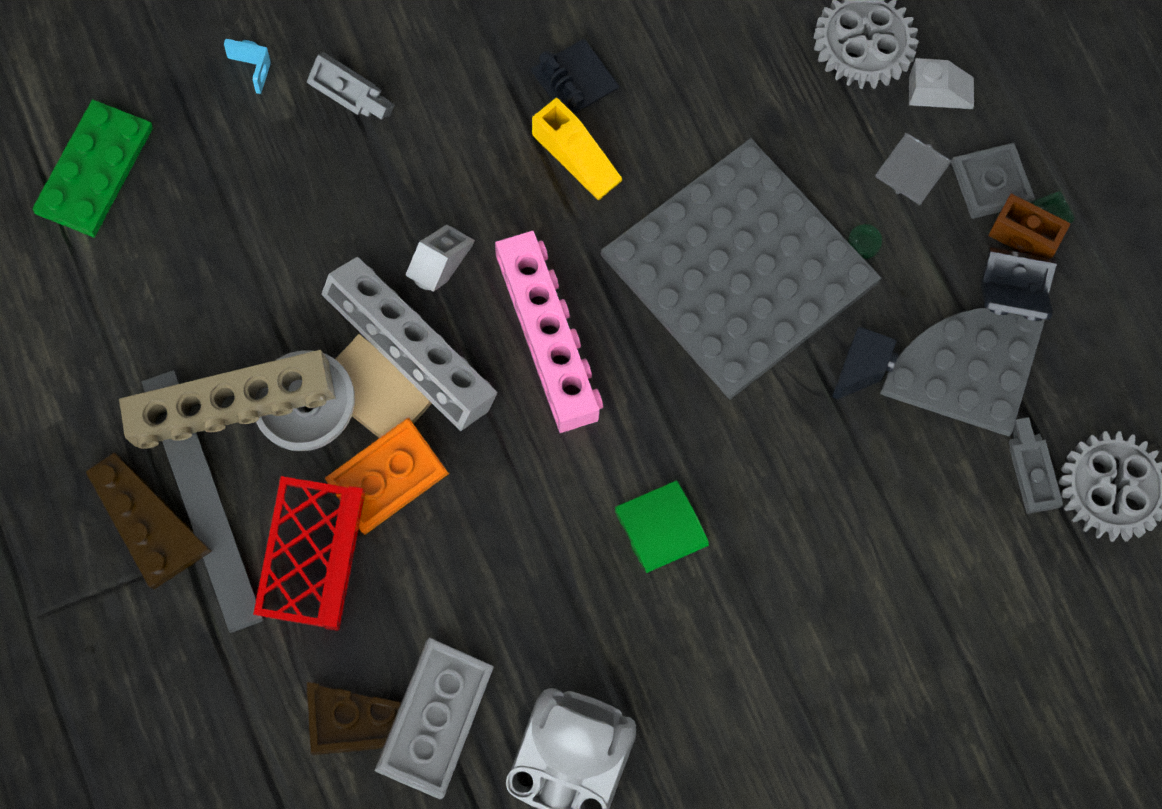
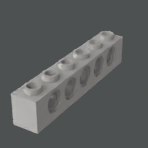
[321,256,498,431]

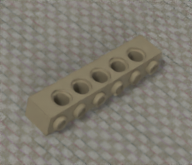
[119,350,336,449]

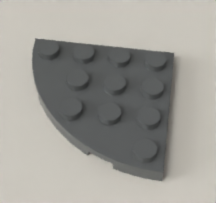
[880,308,1045,437]

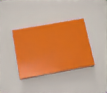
[325,417,449,535]

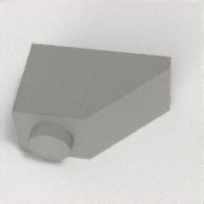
[909,58,974,109]
[406,225,475,292]

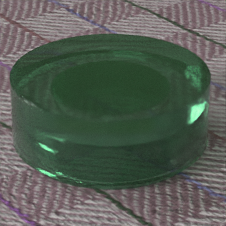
[848,224,882,259]

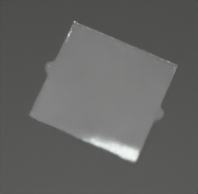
[875,133,951,205]

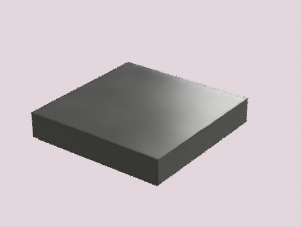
[951,143,1035,219]

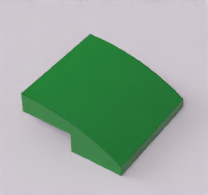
[614,481,709,573]

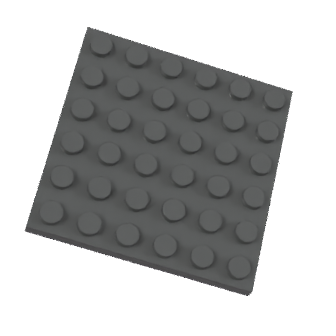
[601,138,881,400]

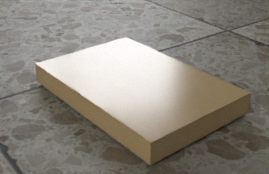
[335,334,432,438]

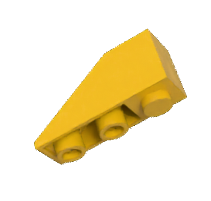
[532,97,622,200]

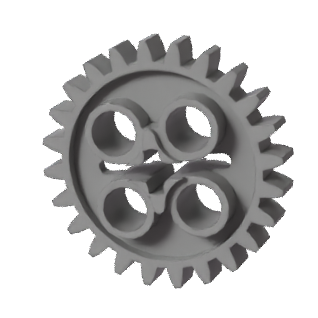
[813,0,919,89]
[1058,431,1162,542]

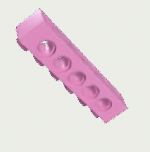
[495,231,603,433]

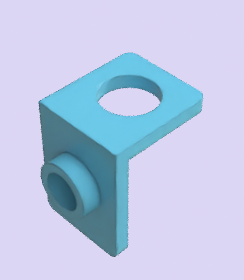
[224,39,271,94]

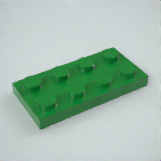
[32,99,153,238]

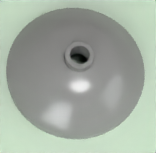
[255,350,355,451]

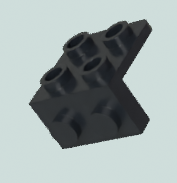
[981,247,1057,321]

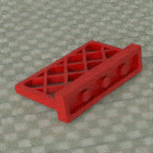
[253,476,365,631]

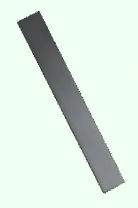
[141,370,264,633]

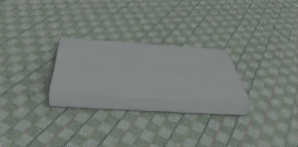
[374,638,494,800]

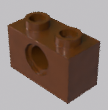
[988,193,1071,258]

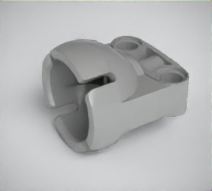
[506,688,636,809]

